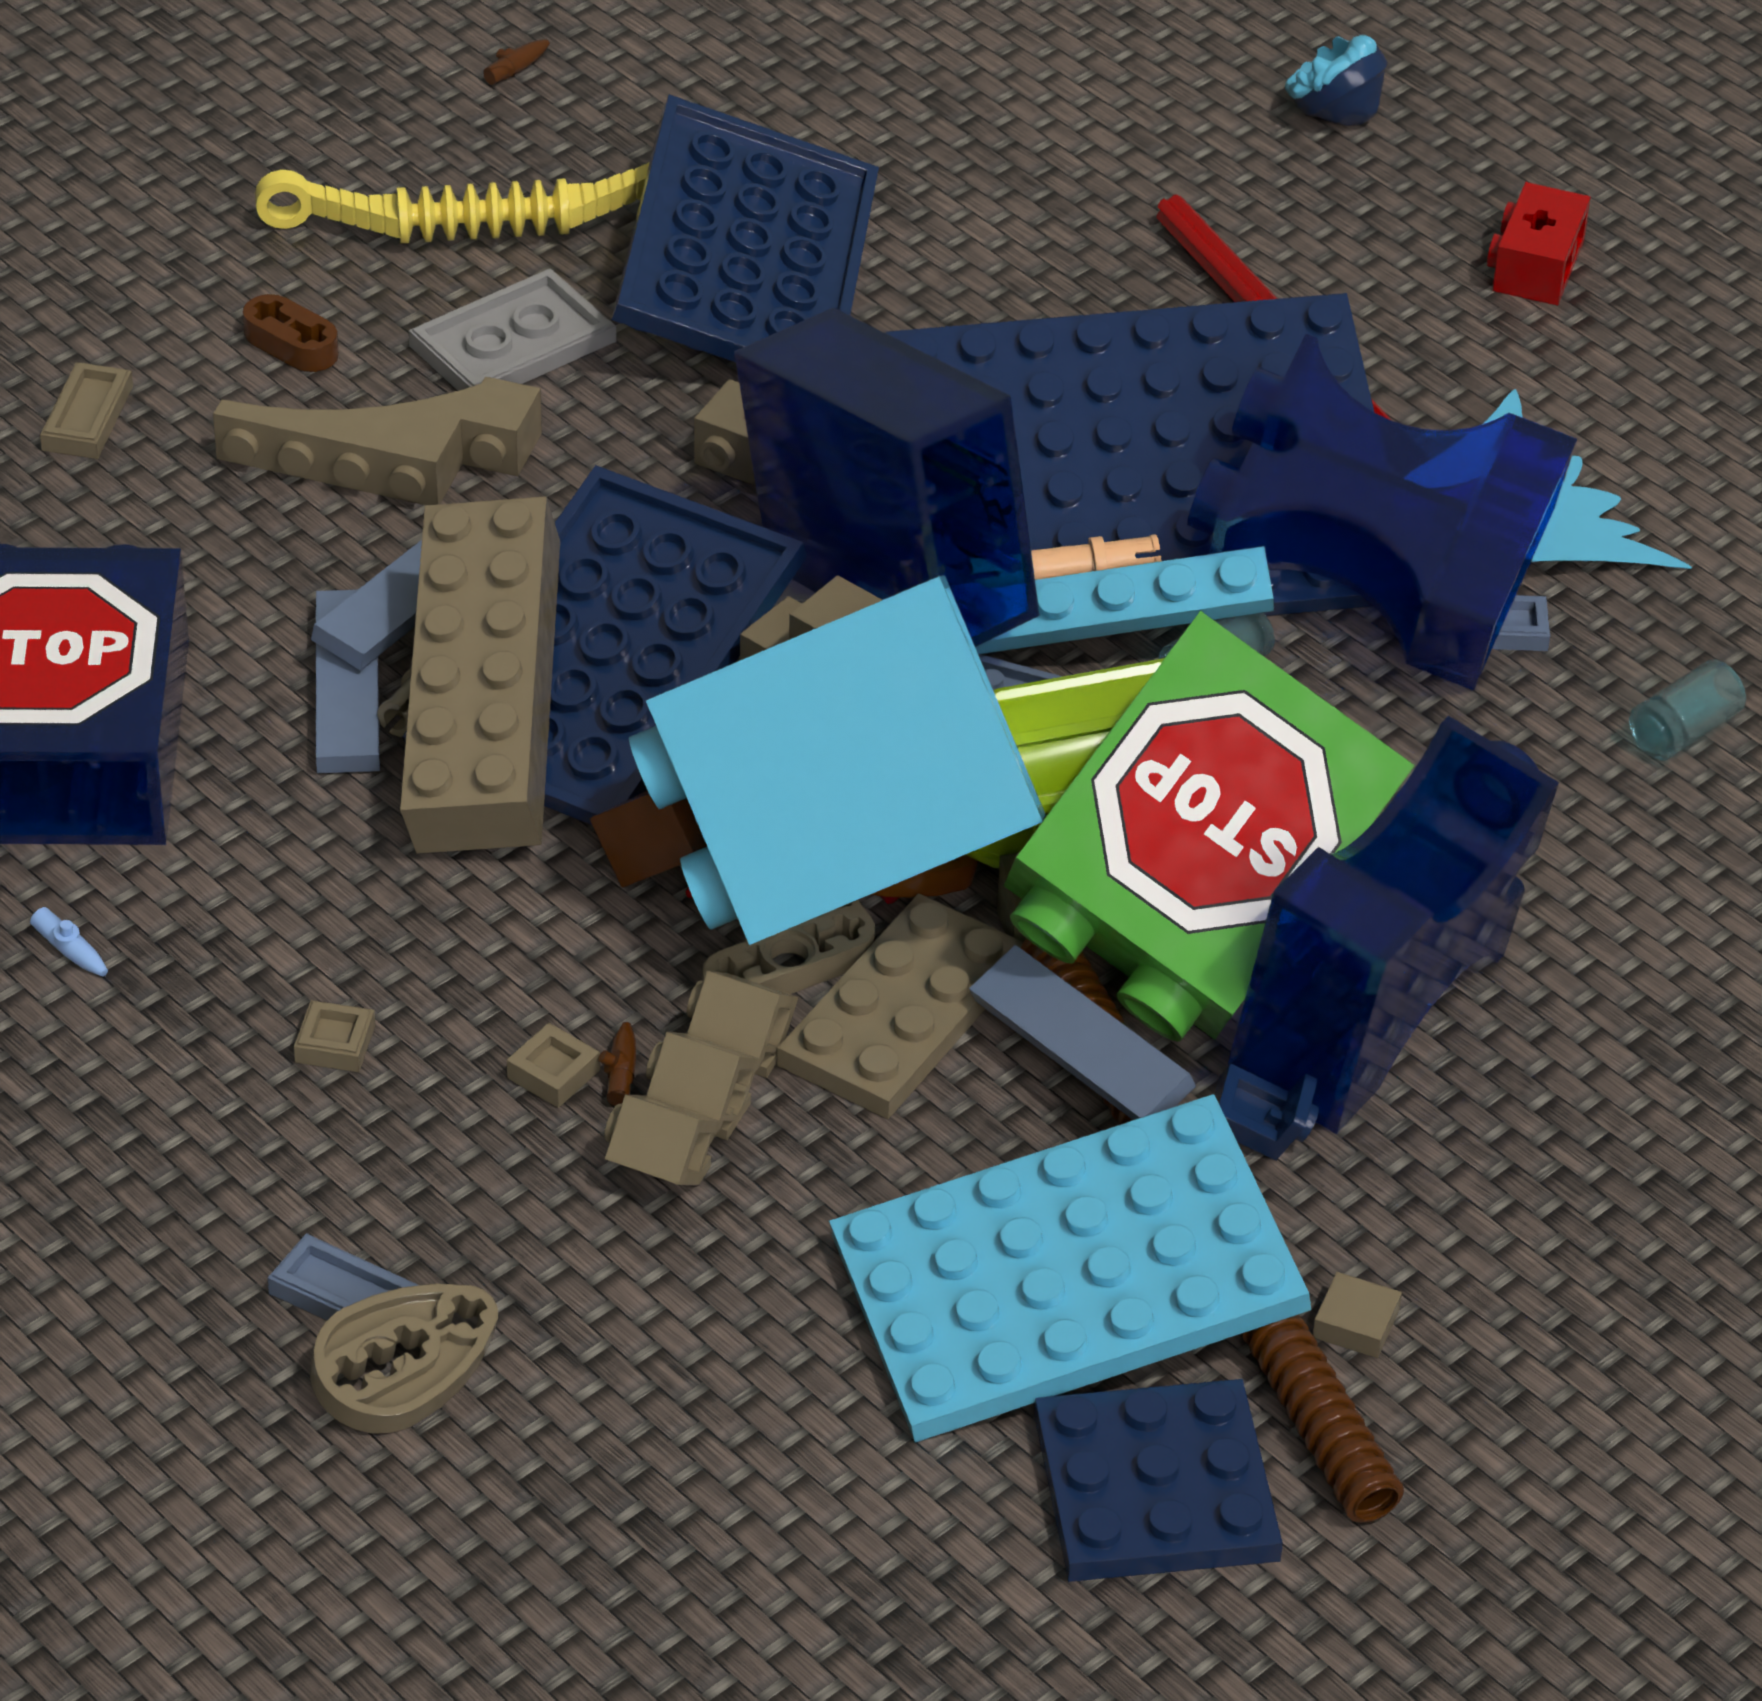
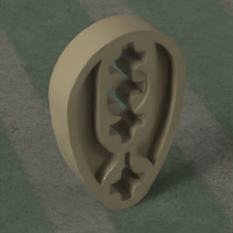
[310,1283,498,1434]

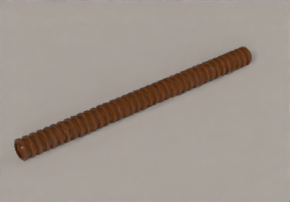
[1021,938,1404,1523]

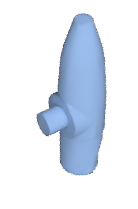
[30,907,108,977]

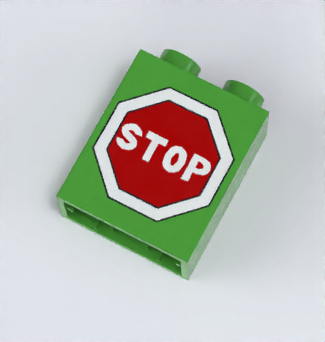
[1004,611,1415,1042]

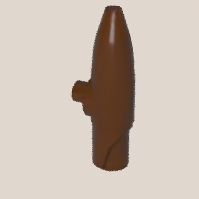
[483,39,550,85]
[598,1022,636,1106]

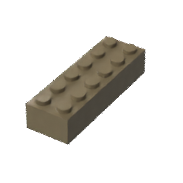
[400,496,560,854]

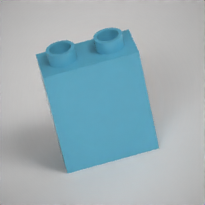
[629,575,1046,945]

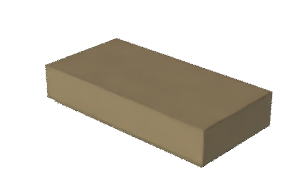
[40,362,133,459]

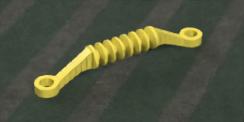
[255,162,650,243]

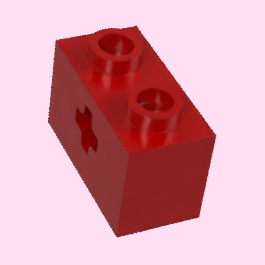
[1487,182,1591,306]

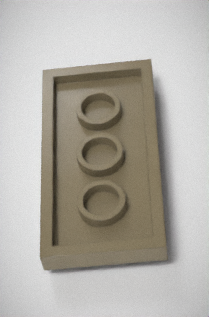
[777,893,1023,1119]

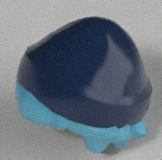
[1285,35,1388,126]

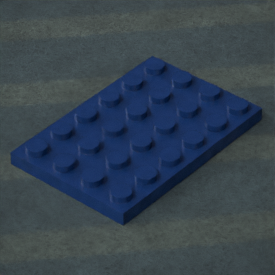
[611,94,879,394]
[402,465,807,825]

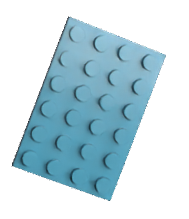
[829,1094,1311,1443]

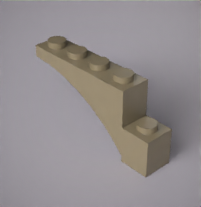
[213,376,542,505]

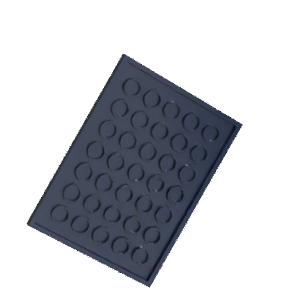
[884,293,1415,621]

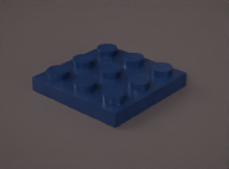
[1034,1379,1283,1582]

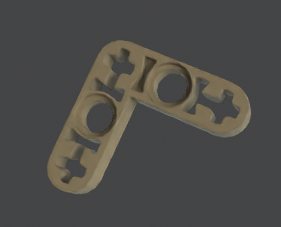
[702,900,875,994]

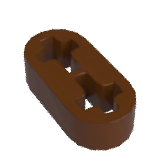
[243,294,339,372]

